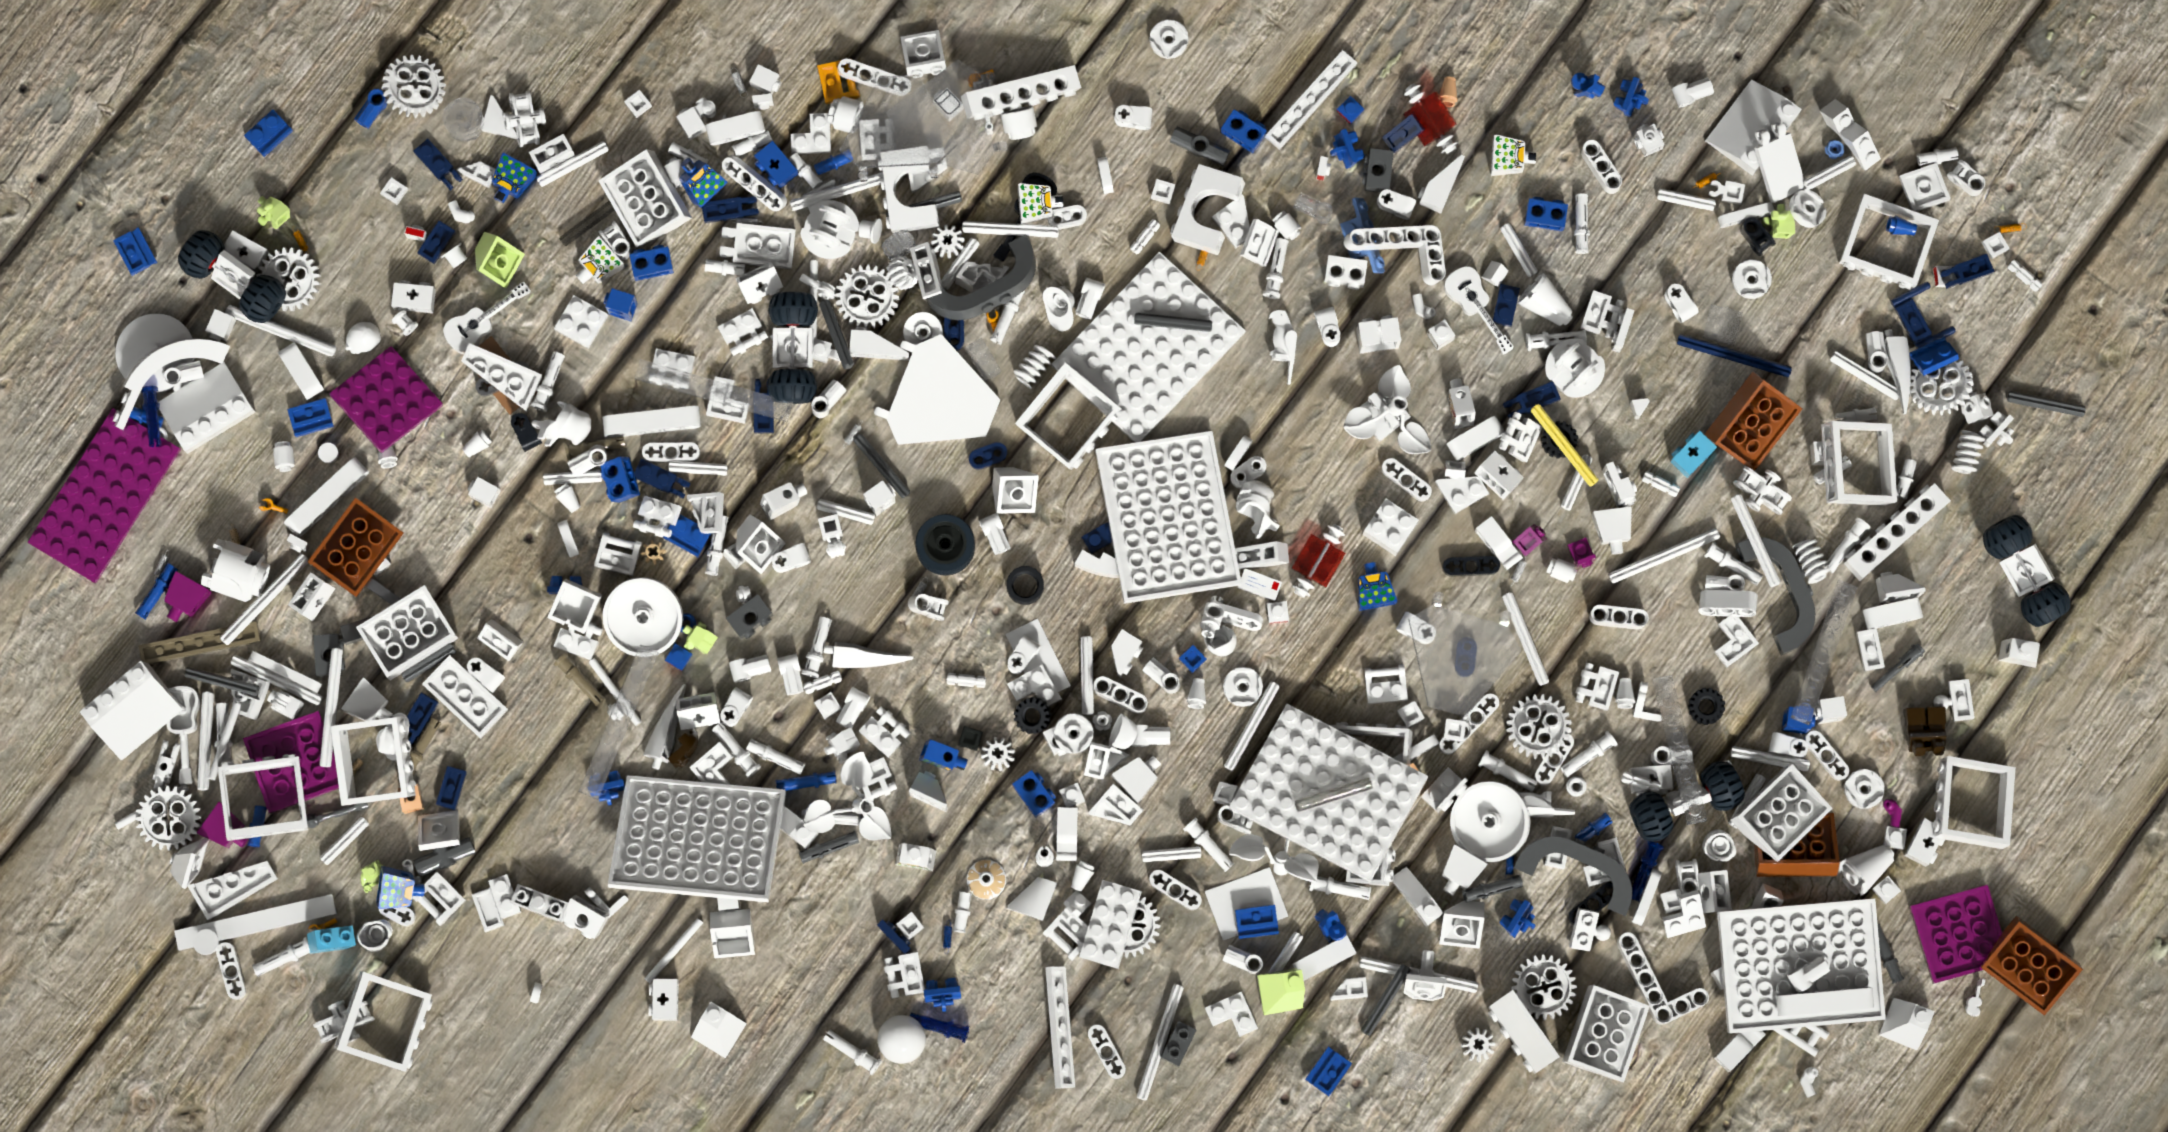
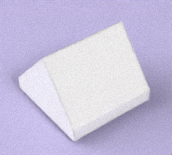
[1481,261,1508,287]
[1630,398,1650,420]
[723,543,745,569]

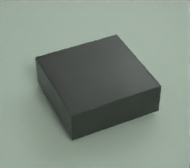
[958,726,983,751]

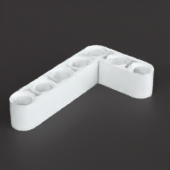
[1343,225,1446,285]
[1617,932,1709,1025]

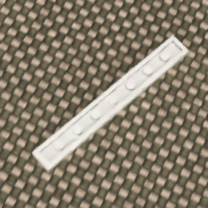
[174,894,337,951]

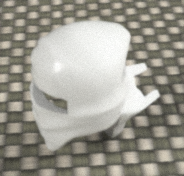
[531,401,591,446]
[1235,480,1280,539]

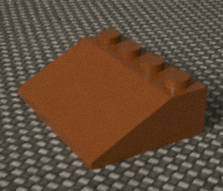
[1704,371,1803,471]
[307,497,404,597]
[1754,813,1840,877]
[1981,915,2083,1016]

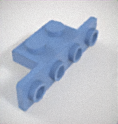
[1340,197,1385,274]

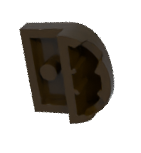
[667,728,698,769]

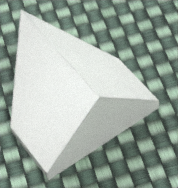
[1084,742,1129,780]

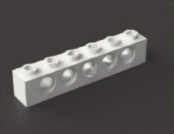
[961,65,1081,120]
[1844,483,1951,581]

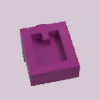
[1512,524,1547,556]
[1567,537,1597,568]

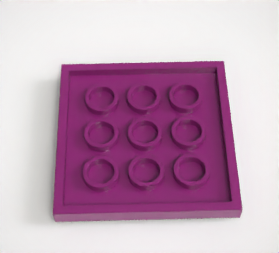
[330,346,443,454]
[243,711,339,814]
[1910,885,2002,984]

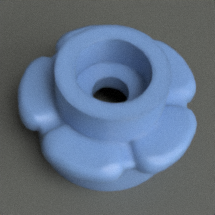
[1825,140,1844,159]

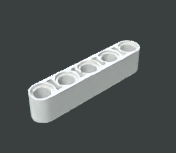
[602,406,701,438]
[284,457,369,538]
[1776,987,1874,1016]

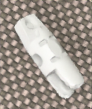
[152,740,181,792]

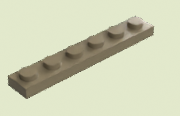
[138,621,261,664]

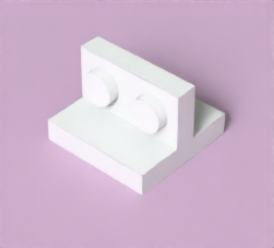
[1360,392,1411,442]

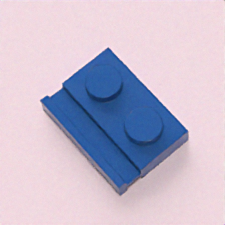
[244,109,293,157]
[113,227,158,276]
[1909,336,1959,376]
[287,398,334,438]
[663,514,712,558]
[1235,905,1279,939]
[1305,1046,1352,1097]

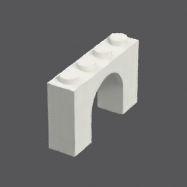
[878,146,940,233]
[1170,164,1245,255]

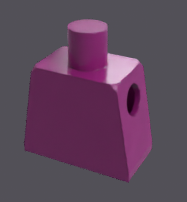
[164,571,212,623]
[197,802,249,849]

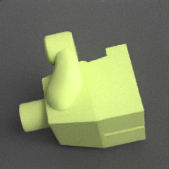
[257,196,290,230]
[1762,204,1795,239]
[682,621,718,654]
[360,860,383,893]

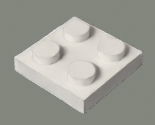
[1899,163,1951,212]
[554,295,609,349]
[418,810,460,851]

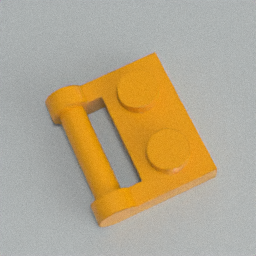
[817,59,860,104]

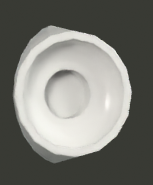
[1109,713,1137,749]

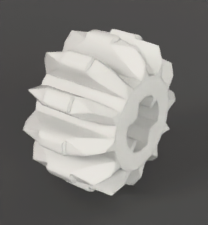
[931,224,964,259]
[887,256,918,290]
[981,737,1015,771]
[1461,1028,1495,1062]

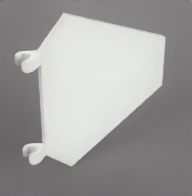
[874,334,1000,445]

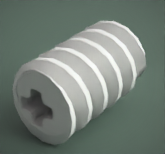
[1014,345,1056,389]
[1951,430,1985,474]
[1793,539,1830,584]

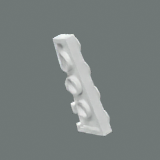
[461,343,542,411]
[188,861,278,920]

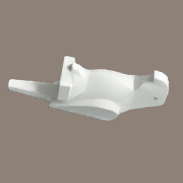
[1269,310,1297,385]
[1518,791,1575,817]

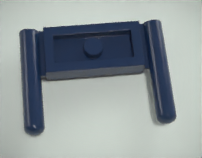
[1890,282,1956,349]

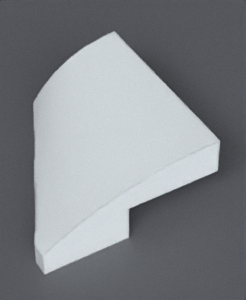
[955,261,1009,293]
[230,669,270,720]
[1007,877,1057,921]

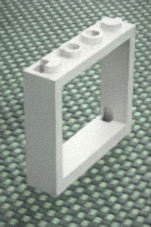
[1839,194,1939,290]
[1015,362,1122,470]
[1821,421,1898,505]
[331,716,416,806]
[1330,722,1413,766]
[218,754,308,841]
[1933,756,2016,849]
[334,971,433,1072]

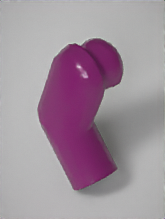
[1883,799,1902,828]

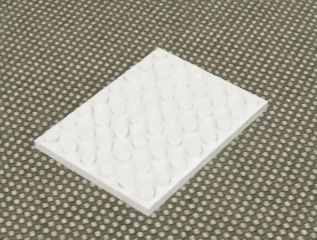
[1051,252,1246,443]
[1095,431,1242,604]
[1229,704,1428,882]
[608,775,786,902]
[1717,899,1886,1033]

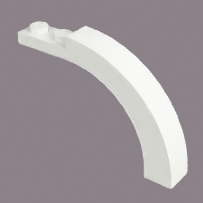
[113,338,230,430]

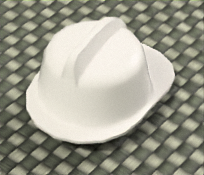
[1043,286,1075,331]
[376,713,409,760]

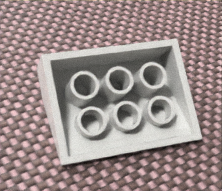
[1705,79,1802,176]
[599,149,692,248]
[156,362,255,454]
[356,585,458,681]
[79,661,184,760]
[1730,764,1833,862]
[1562,985,1650,1082]
[1488,990,1560,1074]

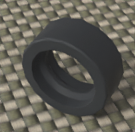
[1007,566,1044,605]

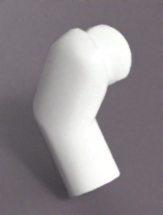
[1412,294,1436,319]

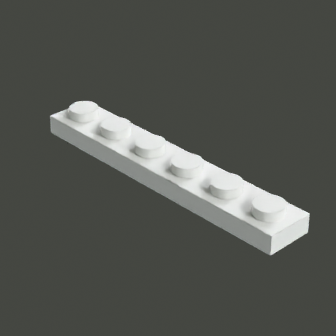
[1265,50,1357,150]
[1045,966,1075,1089]

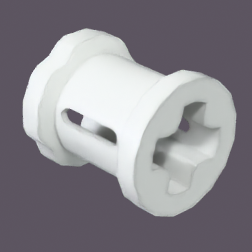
[392,310,418,336]

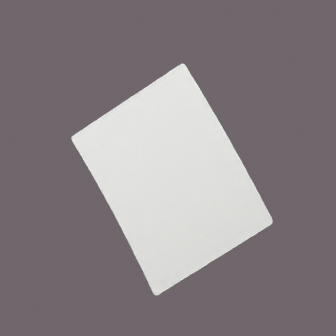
[1205,867,1288,940]

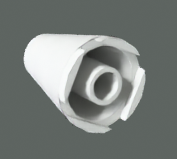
[1518,273,1573,326]
[1838,845,1894,896]

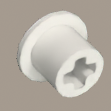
[859,218,882,244]
[441,243,467,269]
[193,929,219,955]

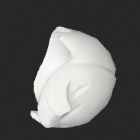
[346,322,381,354]
[1204,625,1237,657]
[1702,829,1736,862]
[357,919,393,952]

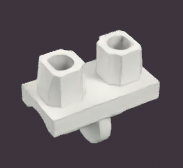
[1978,411,2014,448]

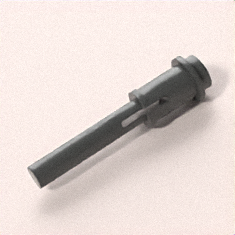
[1871,643,1925,692]

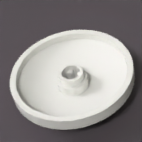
[115,314,195,393]
[603,577,683,657]
[1450,781,1531,862]

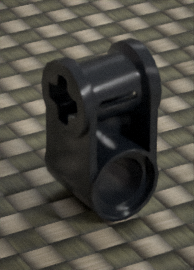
[1740,218,1776,256]
[511,413,542,452]

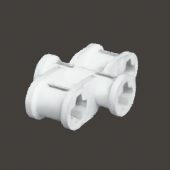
[503,91,546,147]
[1733,466,1792,515]
[313,1000,375,1044]

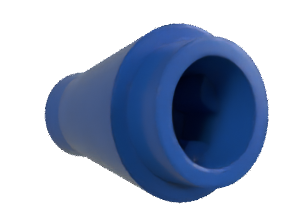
[1886,215,1917,236]

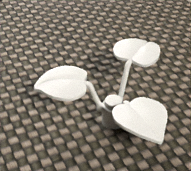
[1343,365,1431,454]
[803,752,891,840]
[1229,834,1319,883]

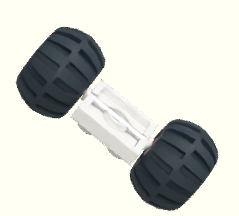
[178,230,286,323]
[767,292,818,404]
[1983,515,2070,627]
[1629,761,1745,842]

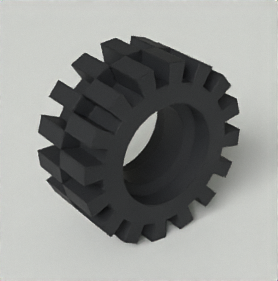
[1541,421,1578,459]
[1688,688,1725,725]
[1014,697,1052,734]

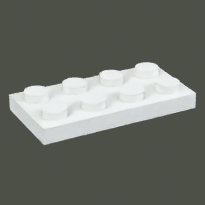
[422,655,508,739]
[1079,880,1142,969]

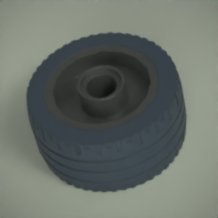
[915,514,975,576]

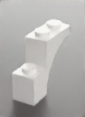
[1820,99,1881,171]

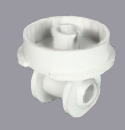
[800,200,859,259]
[1545,338,1605,398]

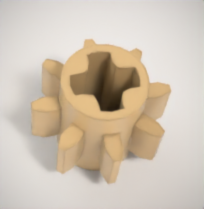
[641,540,666,566]

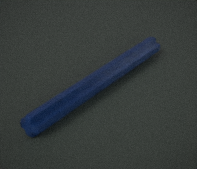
[1677,334,1792,377]

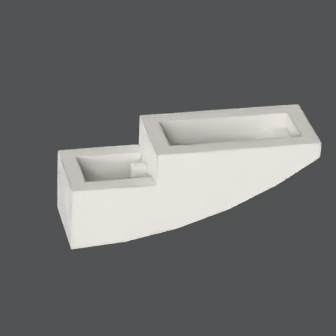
[1075,550,1119,578]
[1292,935,1356,981]

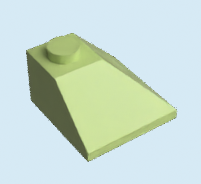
[475,232,525,288]
[1257,968,1305,1015]

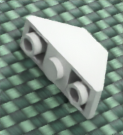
[510,884,570,922]

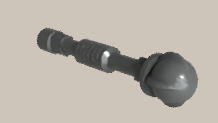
[307,803,369,828]

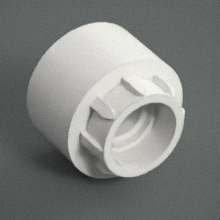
[828,96,864,134]
[1000,106,1037,140]

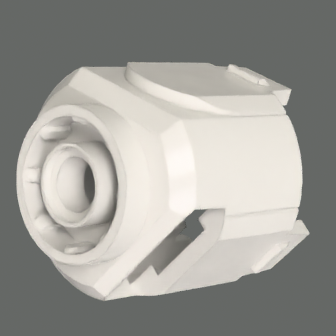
[201,539,270,602]

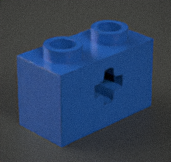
[754,141,798,189]

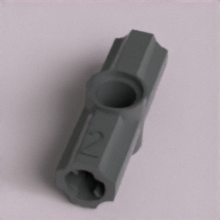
[1170,126,1231,166]
[413,837,476,876]

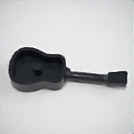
[993,172,1057,262]

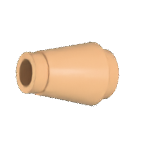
[1438,76,1457,107]

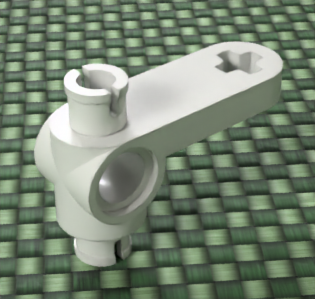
[1200,596,1263,638]

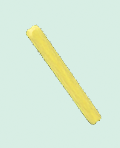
[1531,404,1598,486]

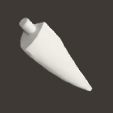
[1884,329,1911,414]
[824,642,914,668]
[643,684,686,770]

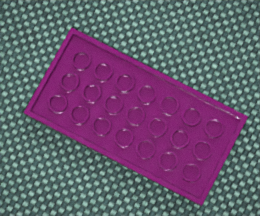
[27,408,181,584]

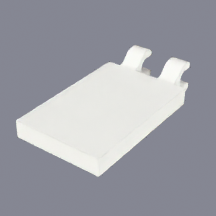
[1754,122,1805,203]
[719,223,796,269]

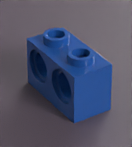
[1220,109,1267,154]
[1524,197,1568,231]
[629,245,674,281]
[604,288,638,322]
[601,456,640,503]
[1781,707,1816,734]
[1012,770,1056,818]

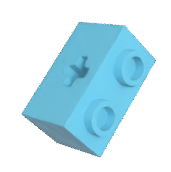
[1670,431,1717,478]
[307,925,356,954]

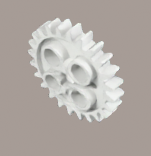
[381,55,446,118]
[256,247,321,311]
[835,264,899,328]
[1910,360,1974,415]
[1507,694,1572,759]
[135,785,202,851]
[1124,897,1161,958]
[1511,954,1577,1021]

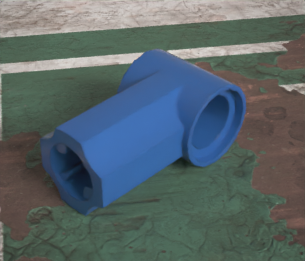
[354,89,388,129]

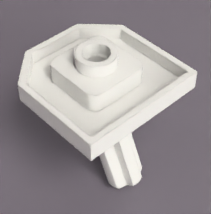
[1404,950,1447,1001]

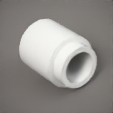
[664,157,685,188]
[1272,211,1301,240]
[273,441,295,472]
[1546,558,1577,583]

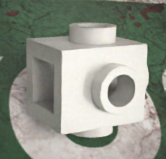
[1634,124,1665,157]
[1961,392,1994,424]

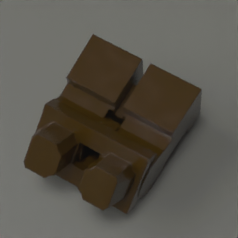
[1903,707,1947,756]

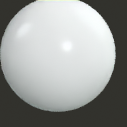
[877,1015,926,1064]

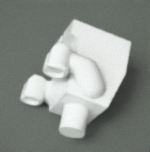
[824,727,860,764]

